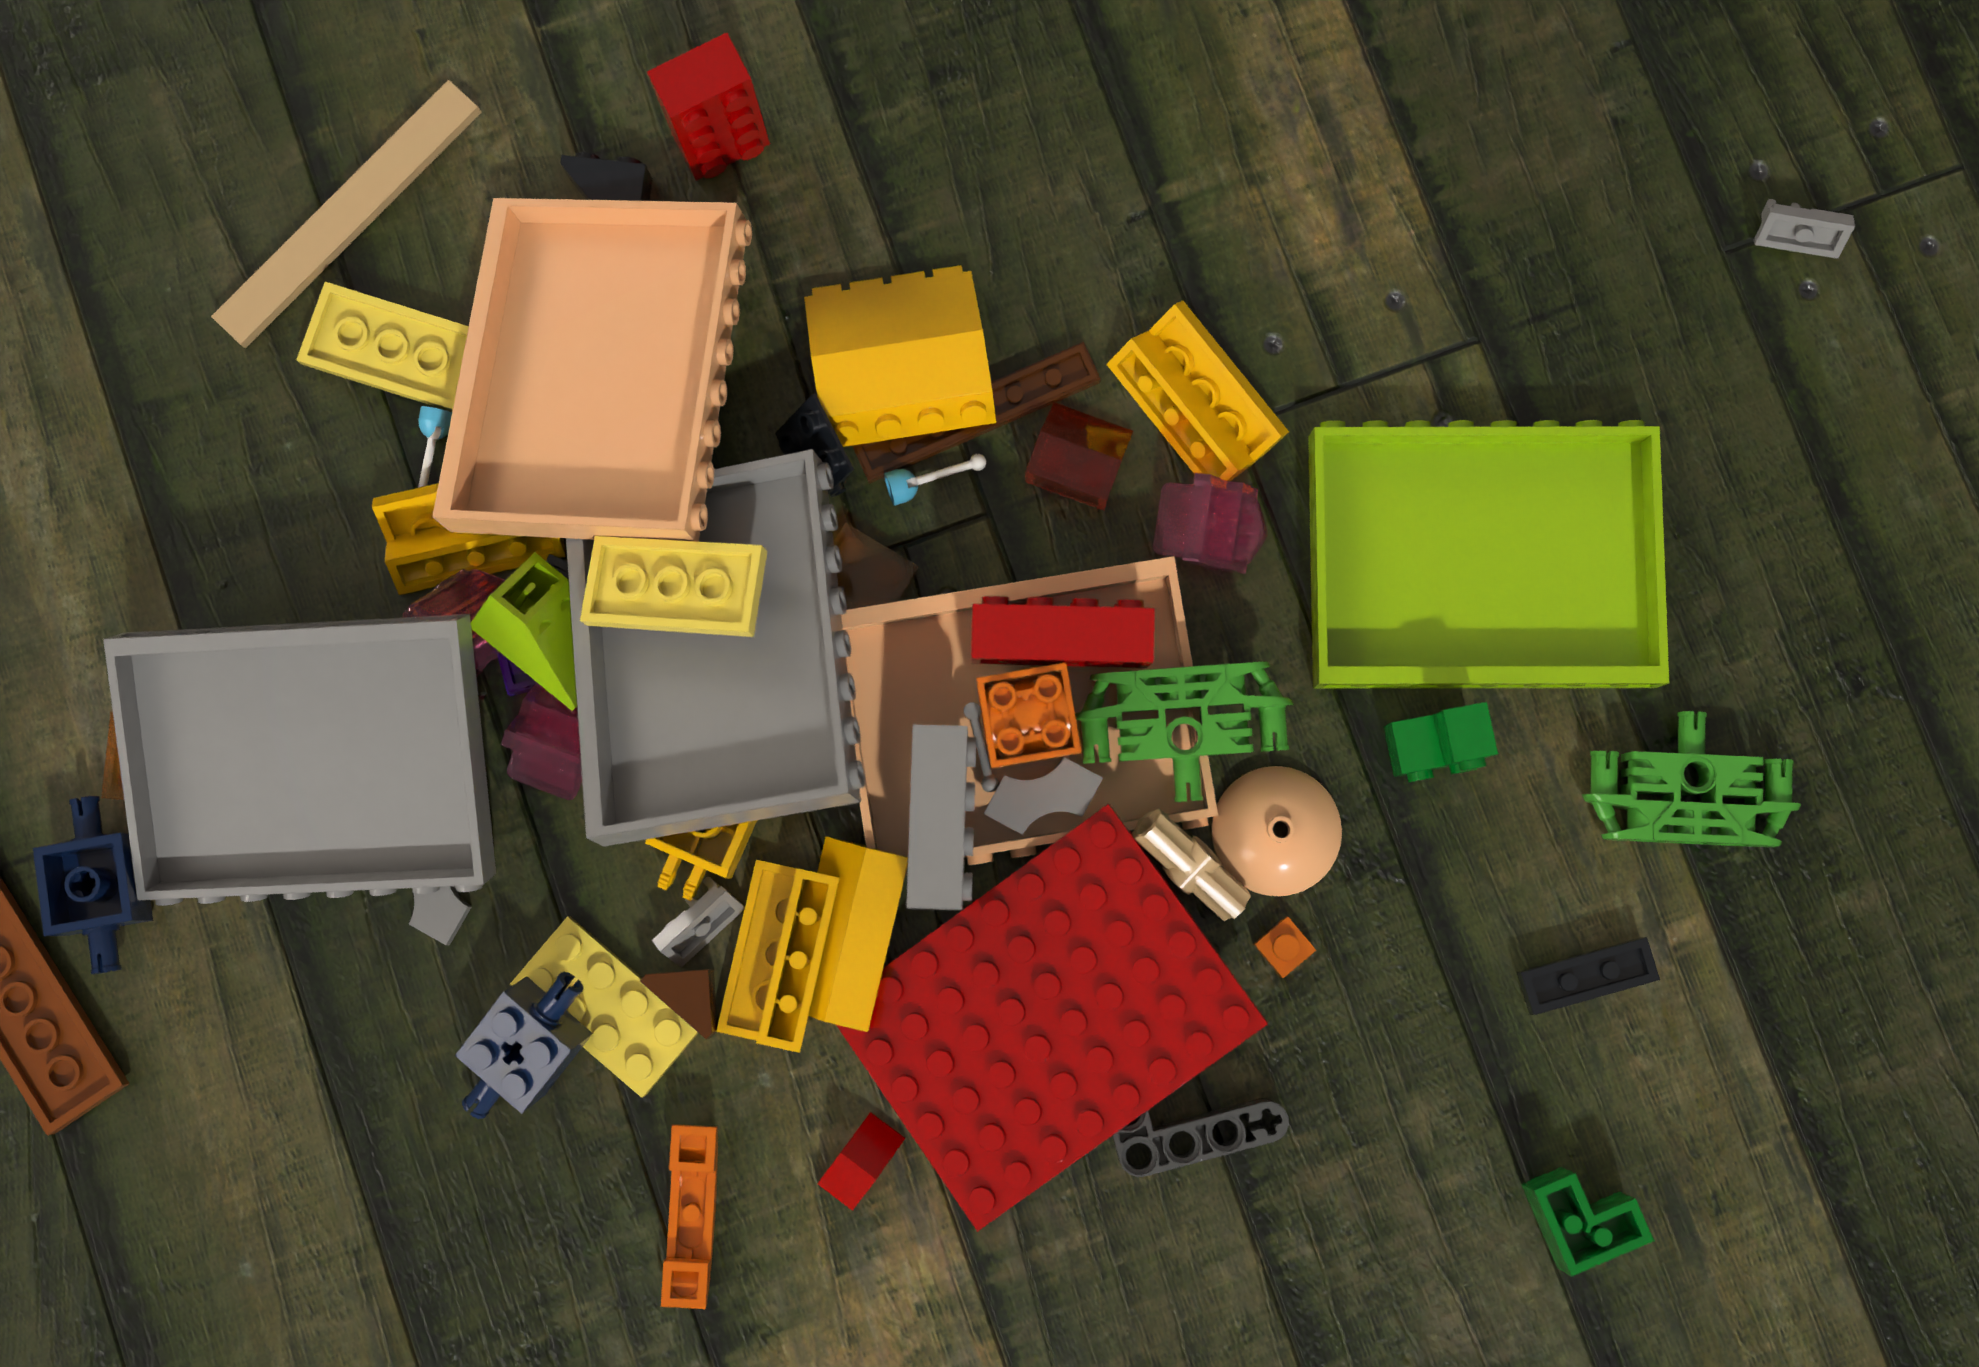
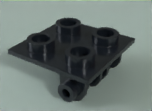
[775,394,854,497]

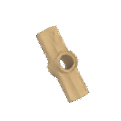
[1132,808,1251,921]

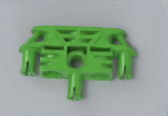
[1075,662,1294,802]
[1582,711,1801,847]

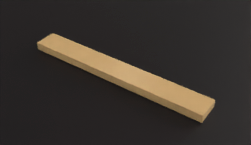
[211,80,482,349]

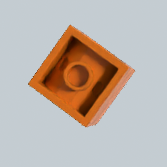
[976,663,1082,769]

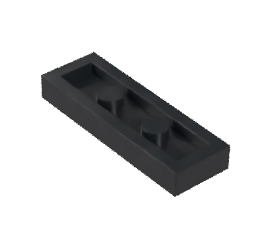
[1517,937,1660,1015]

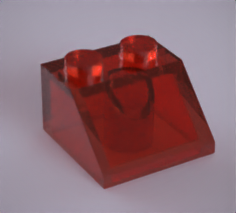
[1025,402,1133,511]

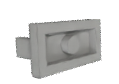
[1754,199,1855,259]
[652,877,745,967]

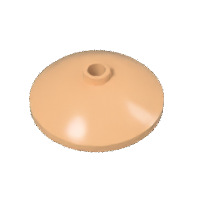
[1211,766,1342,896]

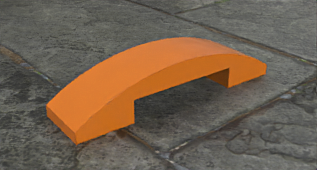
[661,1124,718,1309]

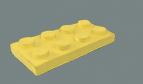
[296,282,469,412]
[580,536,768,637]
[510,916,698,1098]

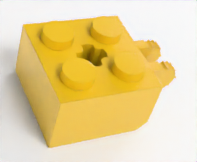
[645,820,757,901]

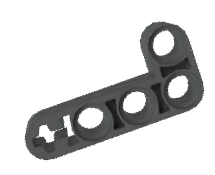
[1112,1098,1289,1177]

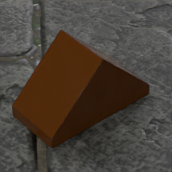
[640,969,717,1039]

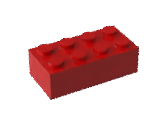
[647,32,770,181]
[971,596,1155,668]

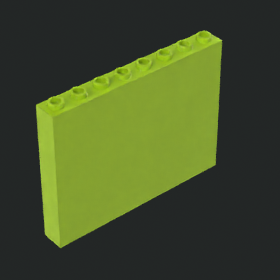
[1308,420,1669,689]

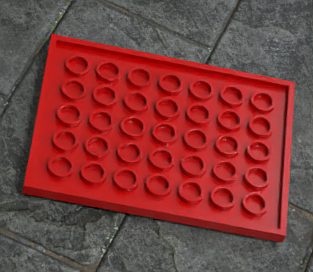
[836,804,1268,1232]

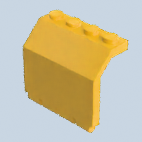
[804,265,996,447]

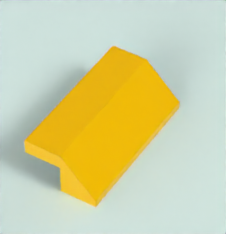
[1106,301,1289,495]
[372,483,566,595]
[809,836,908,1032]
[716,860,840,1053]

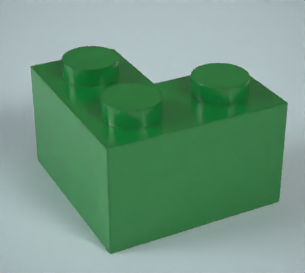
[1384,702,1498,783]
[1521,1167,1654,1276]

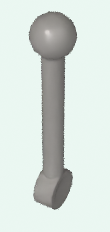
[964,702,999,792]

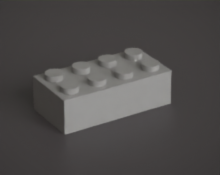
[907,724,976,910]

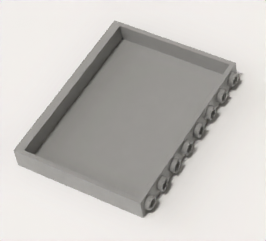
[566,450,865,846]
[103,614,496,906]

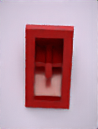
[817,1112,905,1211]

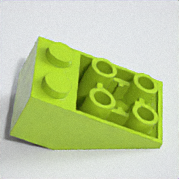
[471,552,577,711]

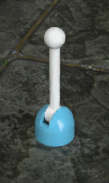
[418,406,452,488]
[884,454,986,506]

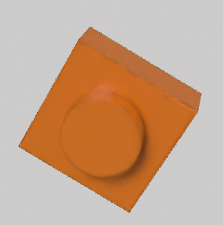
[1253,916,1316,978]

